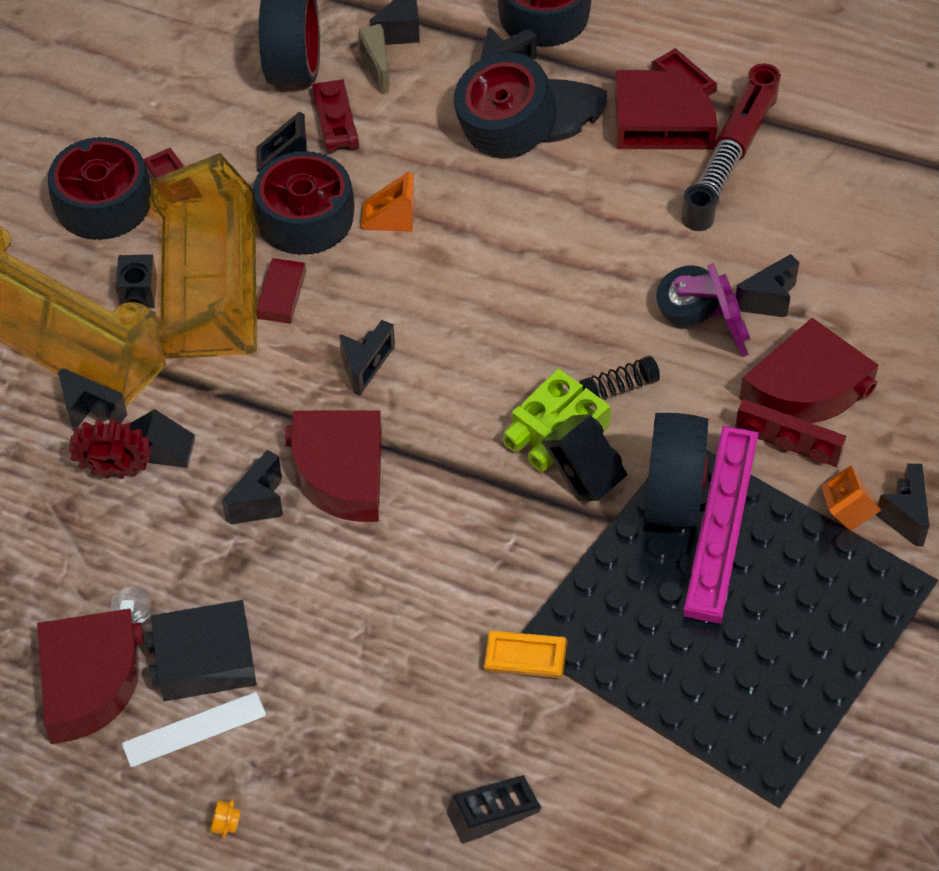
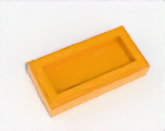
[484,630,567,679]

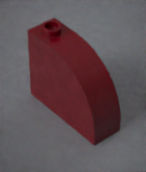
[615,70,717,150]
[739,318,879,423]
[285,410,382,522]
[37,608,145,744]

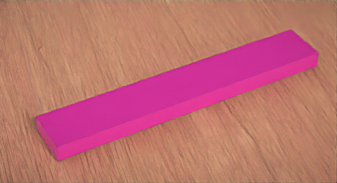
[683,426,759,624]

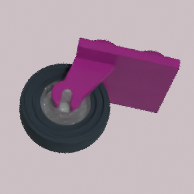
[656,263,751,357]

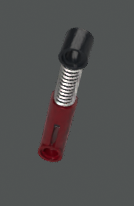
[681,63,781,231]

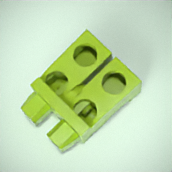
[503,368,611,472]

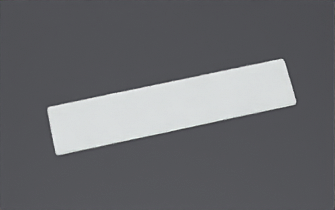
[122,692,266,767]

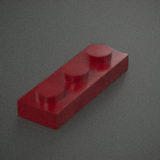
[735,399,847,468]

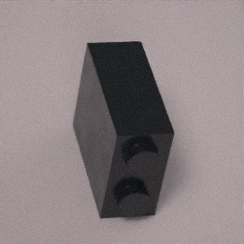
[145,600,257,702]

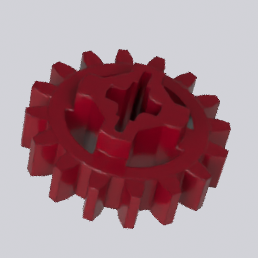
[69,419,151,479]

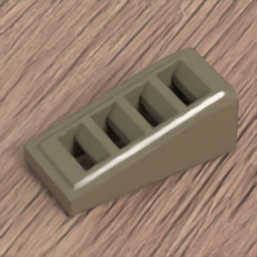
[358,24,389,94]

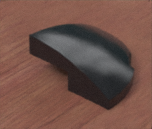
[543,79,607,142]

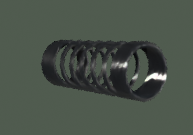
[579,355,660,406]

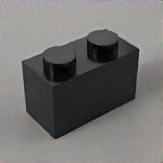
[541,414,628,501]

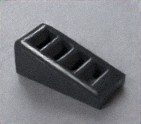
[447,775,541,844]

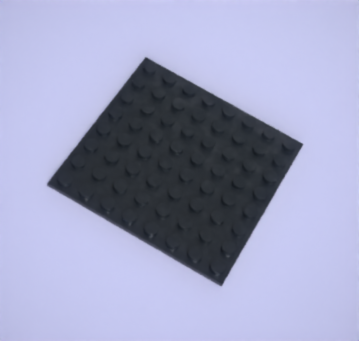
[522,449,938,809]

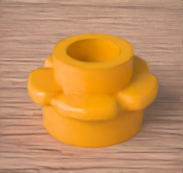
[210,799,241,839]

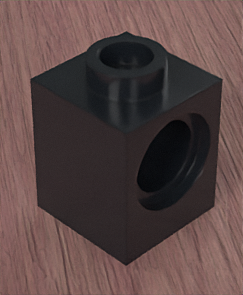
[116,254,157,310]

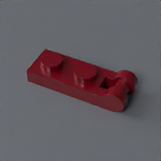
[312,79,359,153]

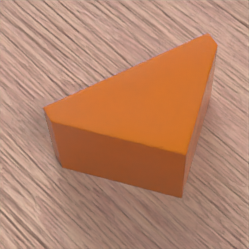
[360,171,415,232]
[821,465,881,531]

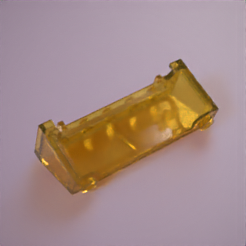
[146,153,257,359]
[0,226,166,407]

